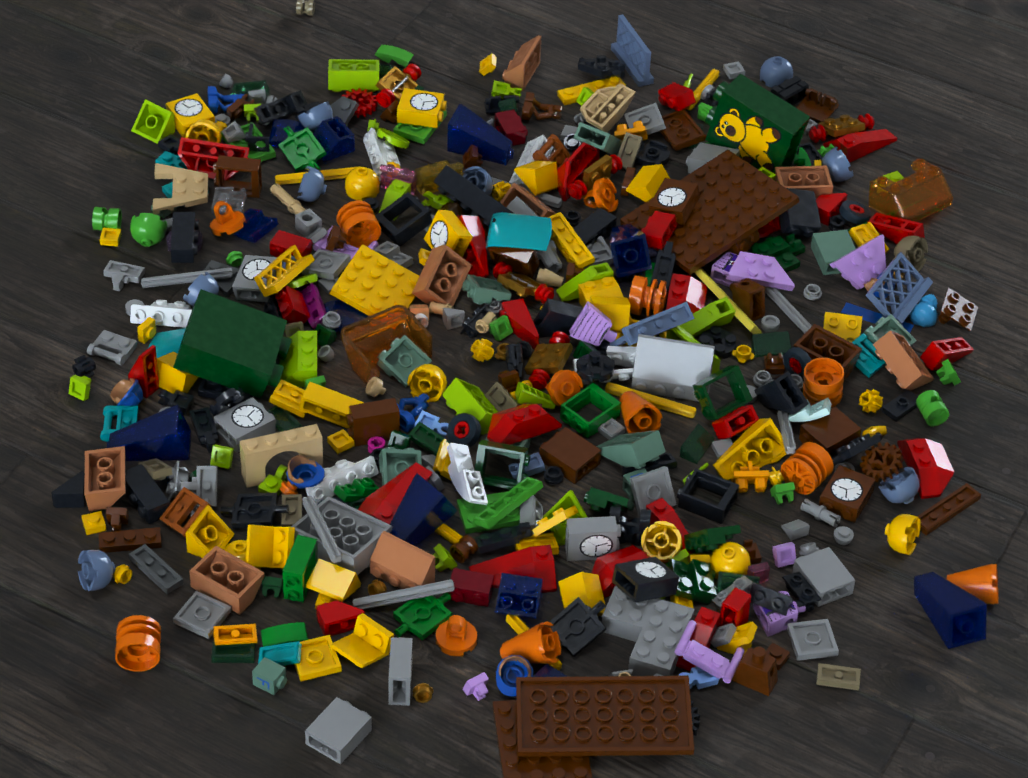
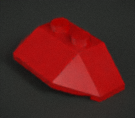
[178,137,250,180]
[557,142,600,202]
[666,273,708,314]
[487,404,562,445]
[897,438,954,499]
[591,545,651,598]

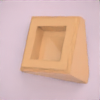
[410,304,429,320]

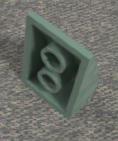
[596,430,666,469]

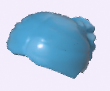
[909,294,938,327]

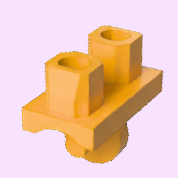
[614,121,648,141]
[731,461,770,493]

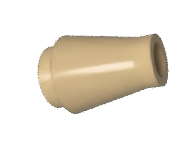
[536,268,564,287]

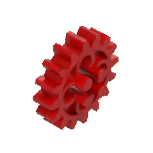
[342,88,377,118]

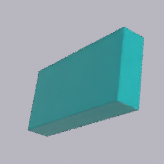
[258,641,302,666]

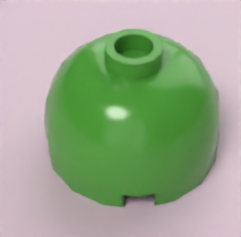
[130,213,167,247]

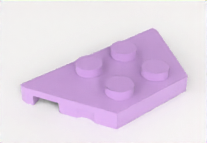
[830,234,886,290]
[726,251,795,291]

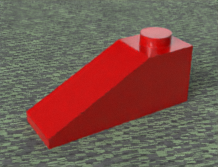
[868,212,925,244]
[499,298,539,350]
[920,337,974,370]
[128,345,159,399]
[646,498,695,554]
[676,607,721,672]

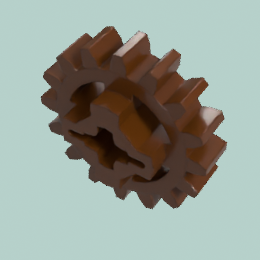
[860,442,904,482]

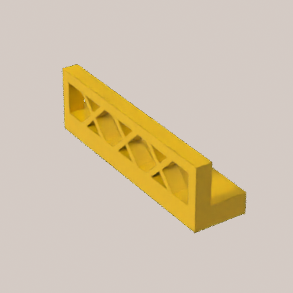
[547,212,595,270]
[254,245,315,297]

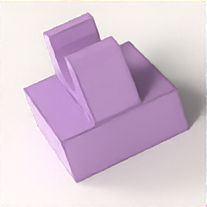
[772,542,796,568]
[463,672,489,701]

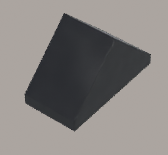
[51,471,85,508]

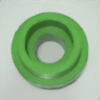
[226,251,243,267]

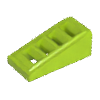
[515,382,555,409]

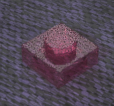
[747,562,770,584]

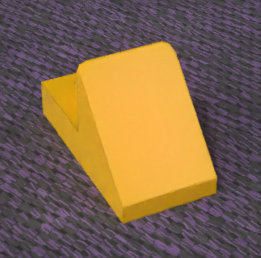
[716,621,757,657]

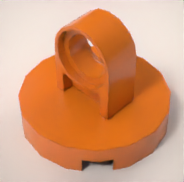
[584,178,618,213]
[210,201,246,236]
[545,370,583,407]
[436,615,477,656]

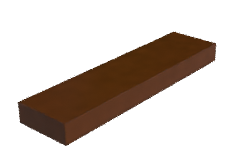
[918,483,981,535]

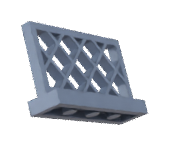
[611,14,654,87]
[866,252,933,324]
[610,302,695,346]

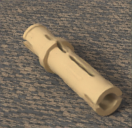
[270,183,306,215]

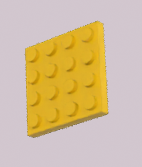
[329,244,419,330]

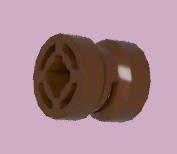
[450,535,478,563]

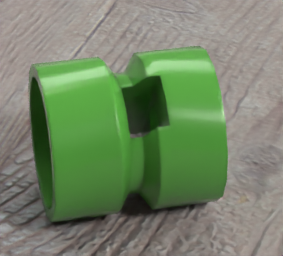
[92,207,122,231]
[916,390,949,426]

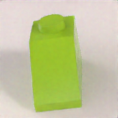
[379,179,411,221]

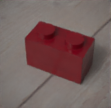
[494,109,528,147]
[448,568,494,607]

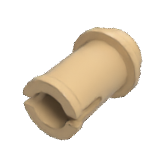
[429,301,454,315]
[475,312,497,333]

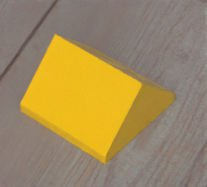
[514,161,558,196]
[626,164,670,202]
[590,296,630,332]
[157,351,198,394]
[186,505,235,558]
[306,558,361,602]
[558,572,606,616]

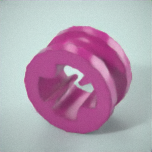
[368,436,385,454]

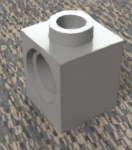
[295,208,322,238]

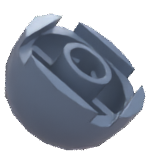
[759,56,793,87]
[297,101,333,133]
[822,147,854,183]
[296,166,327,202]
[463,166,493,196]
[183,272,219,307]
[879,467,920,504]
[78,550,115,591]

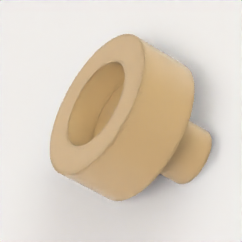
[366,377,386,397]

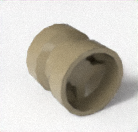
[296,0,315,16]

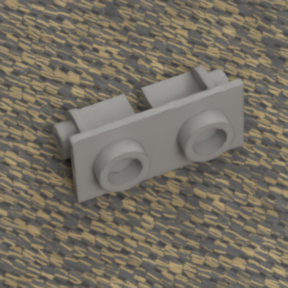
[166,460,189,502]
[712,575,753,611]

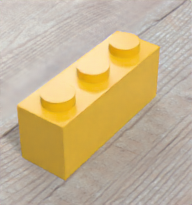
[299,381,364,428]

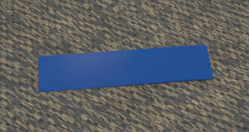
[841,302,914,333]

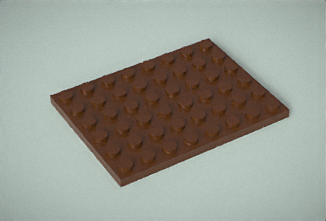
[620,149,799,275]

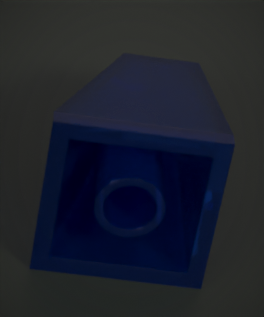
[447,104,514,165]
[609,223,653,278]
[107,405,191,461]
[389,473,458,546]
[914,572,987,649]

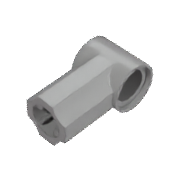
[536,240,562,273]

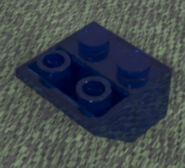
[313,116,355,162]
[495,573,543,619]

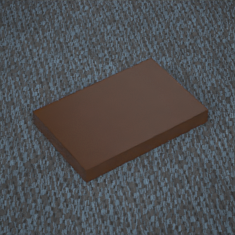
[659,109,706,151]

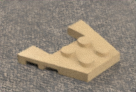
[153,163,209,214]

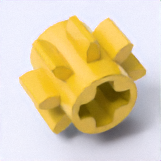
[492,181,511,202]
[471,338,494,362]
[859,389,883,413]

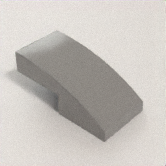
[374,241,414,268]

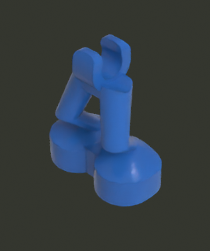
[207,86,244,115]
[397,393,429,432]

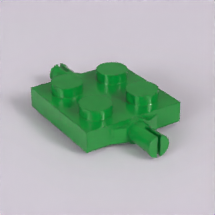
[278,126,326,172]
[393,593,452,640]

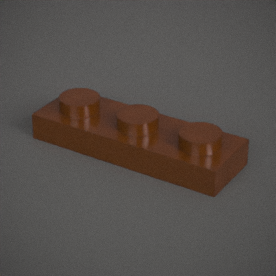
[99,527,162,553]

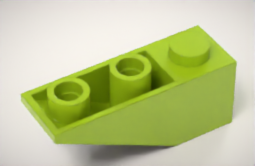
[556,262,614,302]
[679,297,736,337]

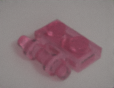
[380,164,417,195]

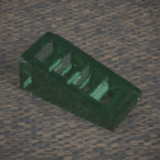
[231,80,269,99]

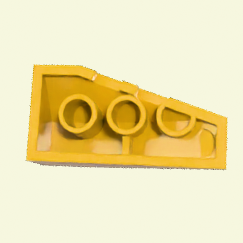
[713,418,786,480]

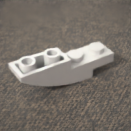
[447,443,488,505]

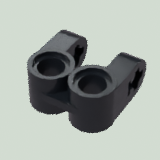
[610,506,651,546]

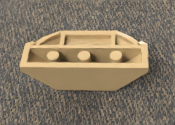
[580,84,636,133]

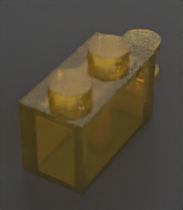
[415,160,464,196]

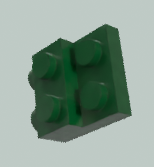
[750,236,801,273]
[584,487,635,515]
[684,525,741,554]
[667,559,719,605]

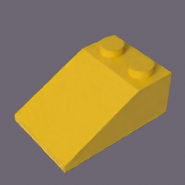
[578,276,633,324]

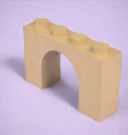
[240,424,323,488]

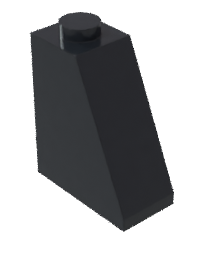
[533,298,583,338]
[754,371,809,414]

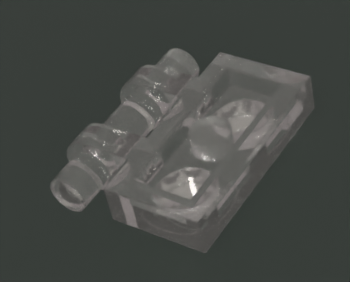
[211,187,247,215]

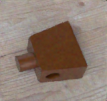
[729,278,765,321]
[732,647,778,696]

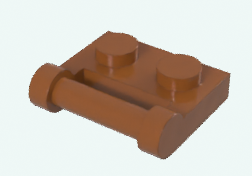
[532,134,570,168]
[160,487,212,538]

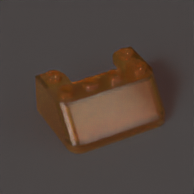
[868,158,953,222]
[341,305,432,385]

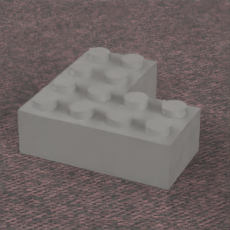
[602,586,695,676]

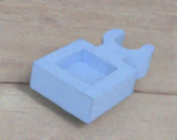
[414,410,449,438]
[679,667,719,689]

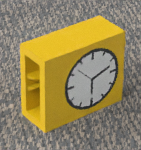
[397,88,447,128]
[166,93,215,138]
[424,210,473,257]

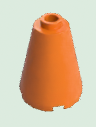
[619,391,662,433]
[943,564,999,605]
[500,621,561,664]

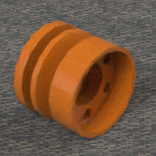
[336,200,381,248]
[628,275,667,317]
[803,358,844,407]
[781,442,834,495]
[115,615,161,672]

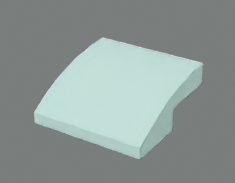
[788,397,832,422]

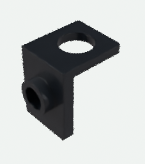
[245,123,270,152]

